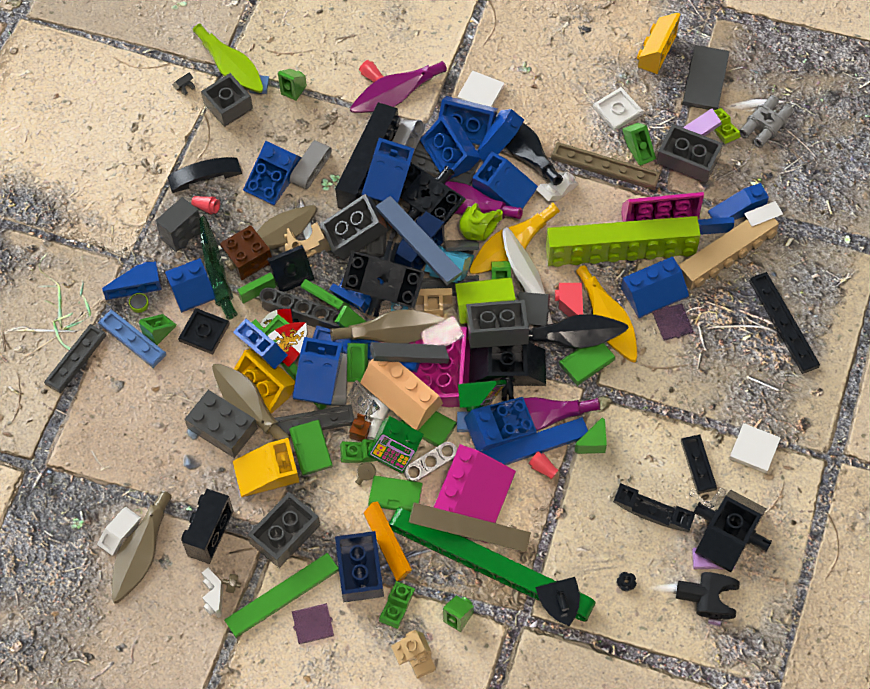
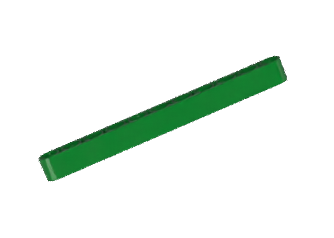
[389,508,596,622]

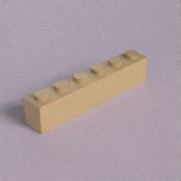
[679,218,779,290]

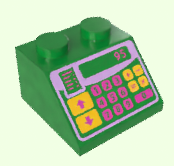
[458,380,507,411]
[367,416,424,474]

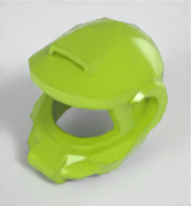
[459,203,503,241]

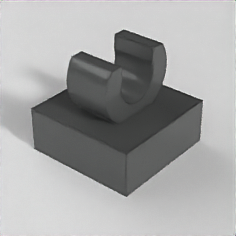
[172,72,195,95]

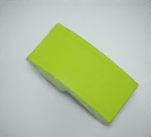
[714,108,740,144]

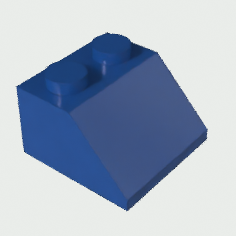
[165,258,216,313]

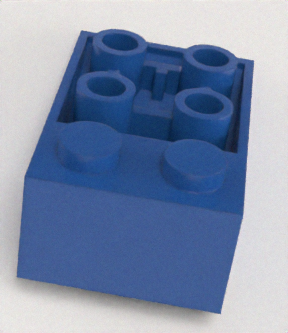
[361,138,414,203]
[243,141,302,205]
[472,152,538,209]
[293,337,343,405]
[464,397,537,452]

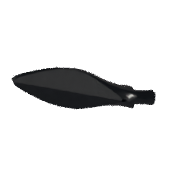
[496,113,563,185]
[529,314,629,349]

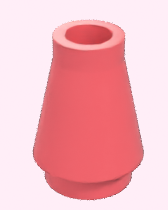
[359,60,384,82]
[191,196,220,215]
[528,451,559,479]

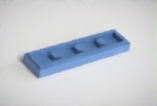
[98,309,166,368]

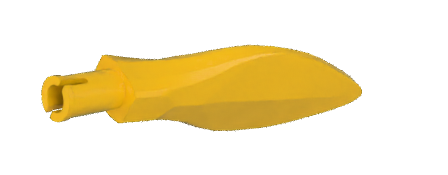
[470,203,560,274]
[576,265,637,363]

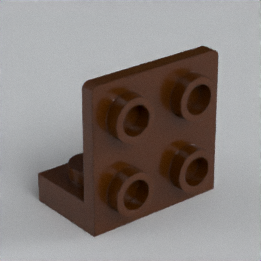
[220,226,272,280]

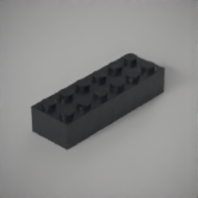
[335,102,400,209]

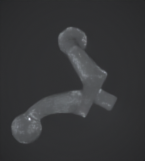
[689,488,726,508]

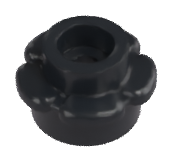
[616,572,637,592]

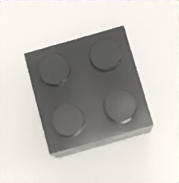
[201,73,253,126]
[155,197,203,252]

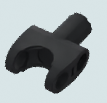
[676,572,740,619]

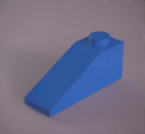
[477,109,524,162]
[708,183,769,220]
[102,262,162,300]
[233,319,288,369]

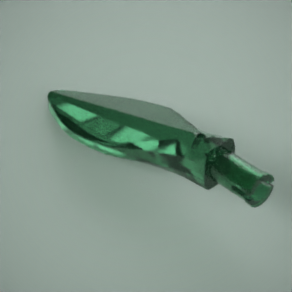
[199,215,238,320]

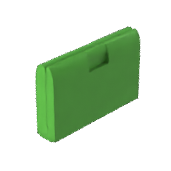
[301,279,351,311]
[559,343,615,386]
[401,411,457,447]
[289,420,333,476]
[368,475,423,512]

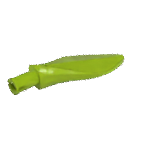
[193,23,263,93]

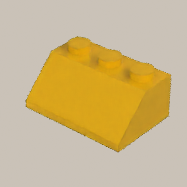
[637,13,681,74]
[234,349,295,414]

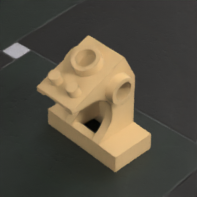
[284,222,331,258]
[416,288,452,328]
[391,630,436,679]

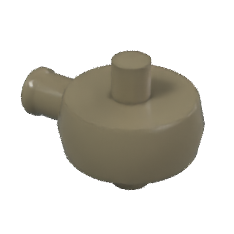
[355,462,376,485]
[222,574,241,593]

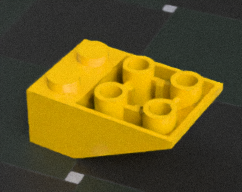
[233,438,299,497]

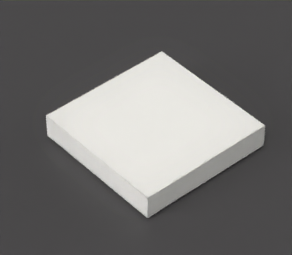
[457,71,504,107]
[593,87,643,132]
[729,423,780,474]

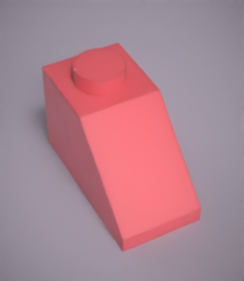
[555,283,583,317]

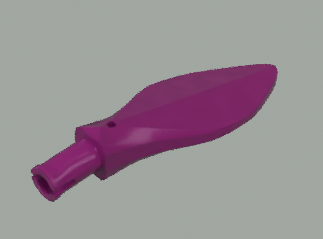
[350,61,447,113]
[445,181,523,219]
[524,397,601,431]

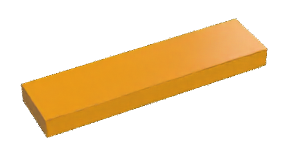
[364,501,412,581]

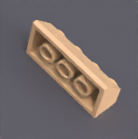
[360,359,443,431]

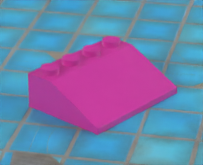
[621,192,704,222]
[409,327,471,407]
[434,444,516,543]

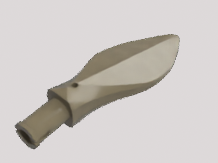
[224,205,317,271]
[330,310,447,343]
[212,364,291,441]
[112,491,172,603]

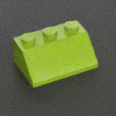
[455,277,516,324]

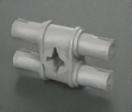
[739,95,794,148]

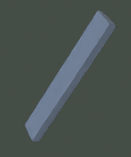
[376,196,462,285]

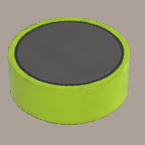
[129,293,149,313]

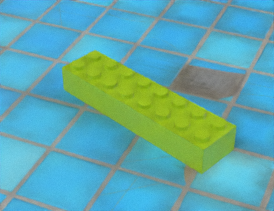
[546,216,701,267]

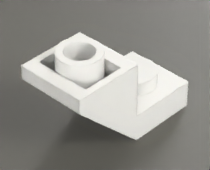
[536,172,578,201]
[97,507,141,556]
[202,568,224,618]

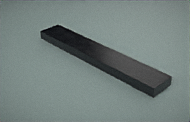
[749,272,820,374]

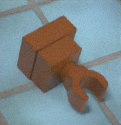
[349,413,371,442]

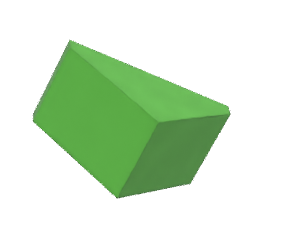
[139,314,177,345]
[575,418,607,454]

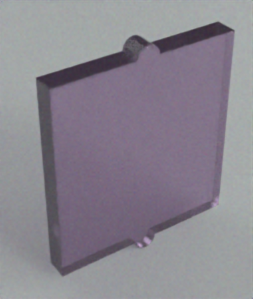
[652,303,693,341]
[292,603,334,644]

